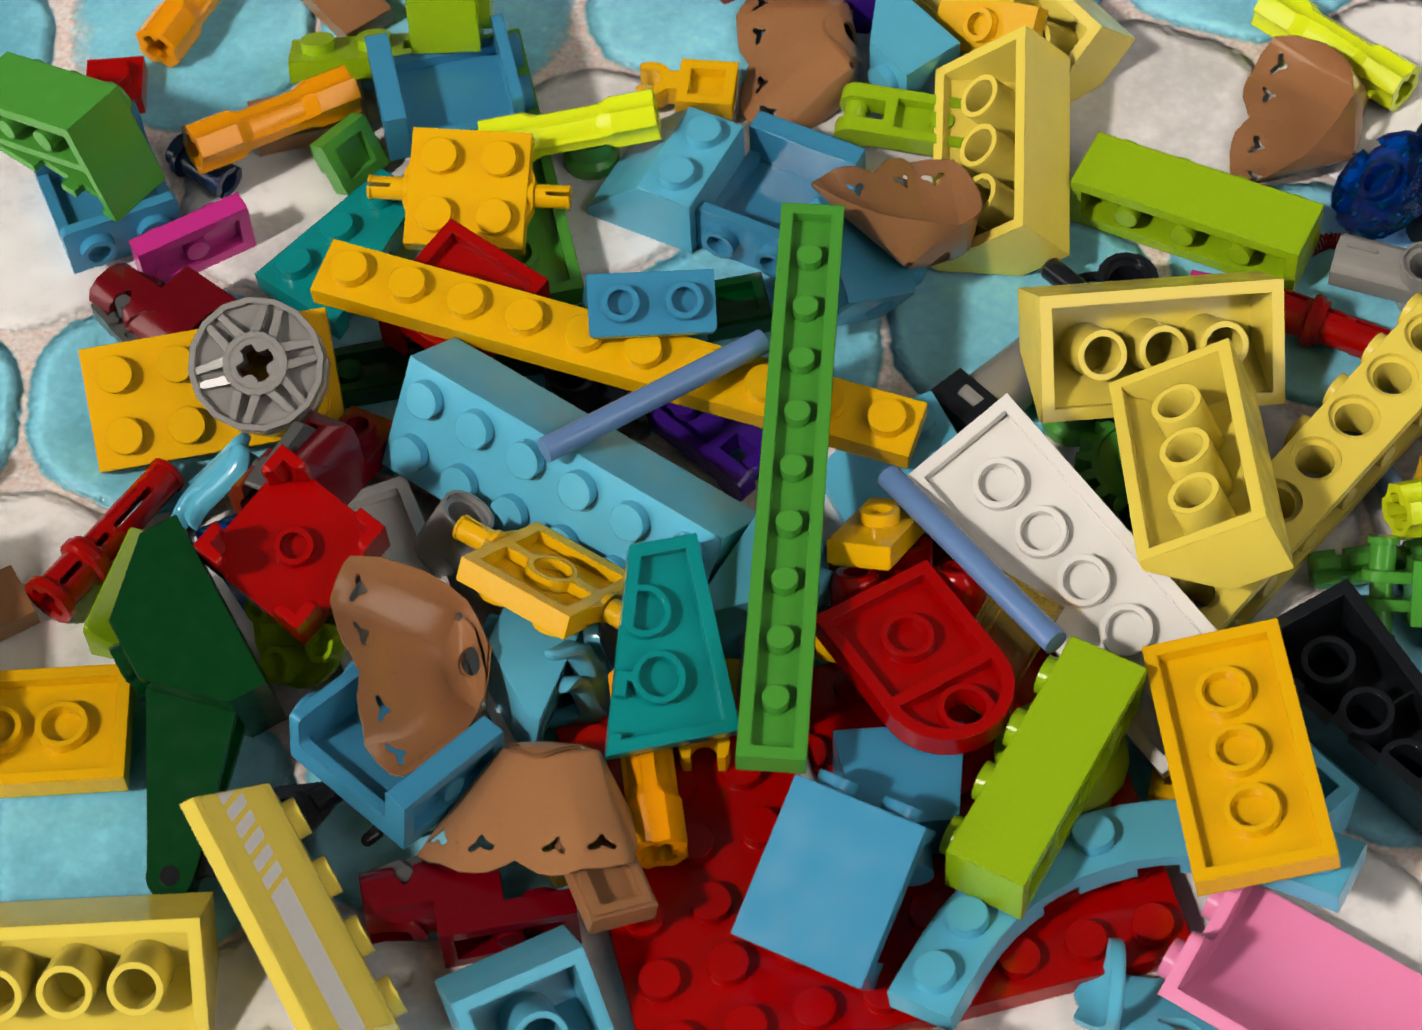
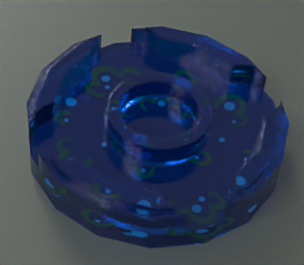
[1331,130,1422,240]

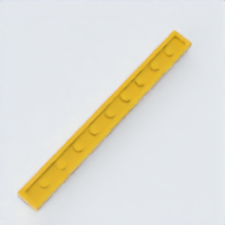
[310,239,928,469]

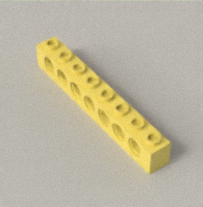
[1171,292,1422,631]

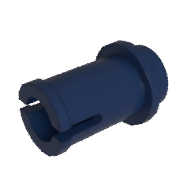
[165,133,242,199]

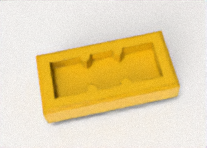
[935,0,1049,53]
[827,497,925,571]

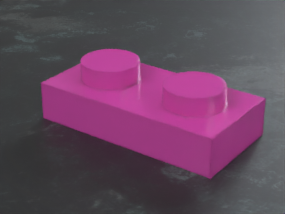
[129,192,257,283]

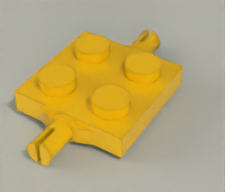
[367,127,572,256]
[452,514,625,640]

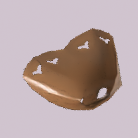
[736,0,862,129]
[1230,35,1368,183]
[810,158,982,269]
[330,555,492,777]
[417,741,638,876]

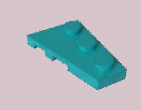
[255,169,405,340]
[604,533,739,761]

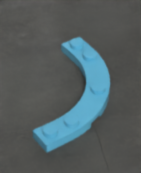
[887,800,1367,1030]

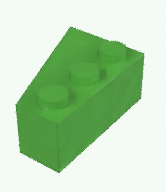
[0,51,166,223]

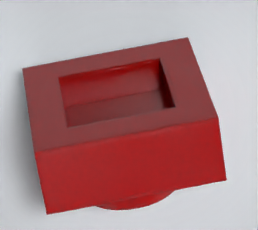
[86,56,148,114]

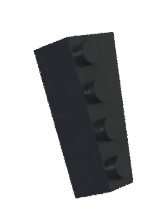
[1276,578,1422,835]

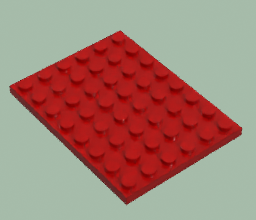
[556,620,1191,1030]

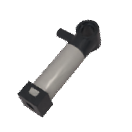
[930,252,1159,434]

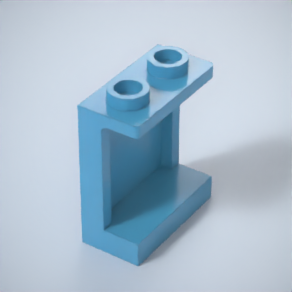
[364,14,535,161]
[34,101,182,274]
[695,110,866,278]
[582,269,717,342]
[289,660,504,850]
[731,769,936,991]

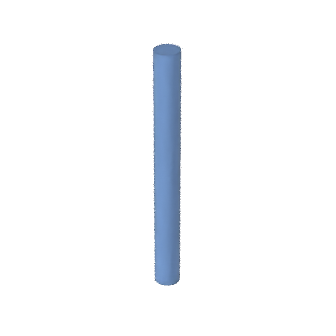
[537,329,770,463]
[877,465,1067,653]

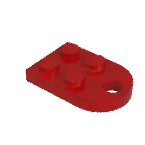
[816,559,1015,755]

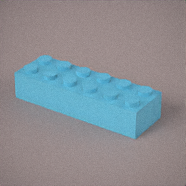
[382,337,756,584]

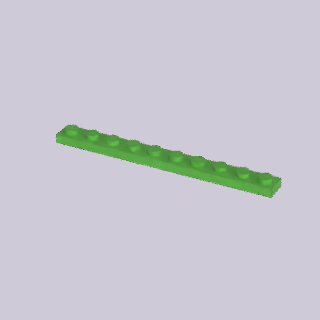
[736,202,845,774]

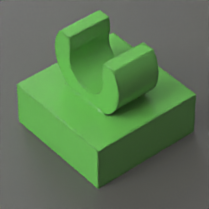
[309,112,391,196]

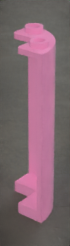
[1157,885,1422,1030]

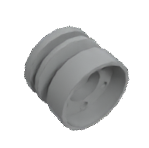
[188,297,331,437]

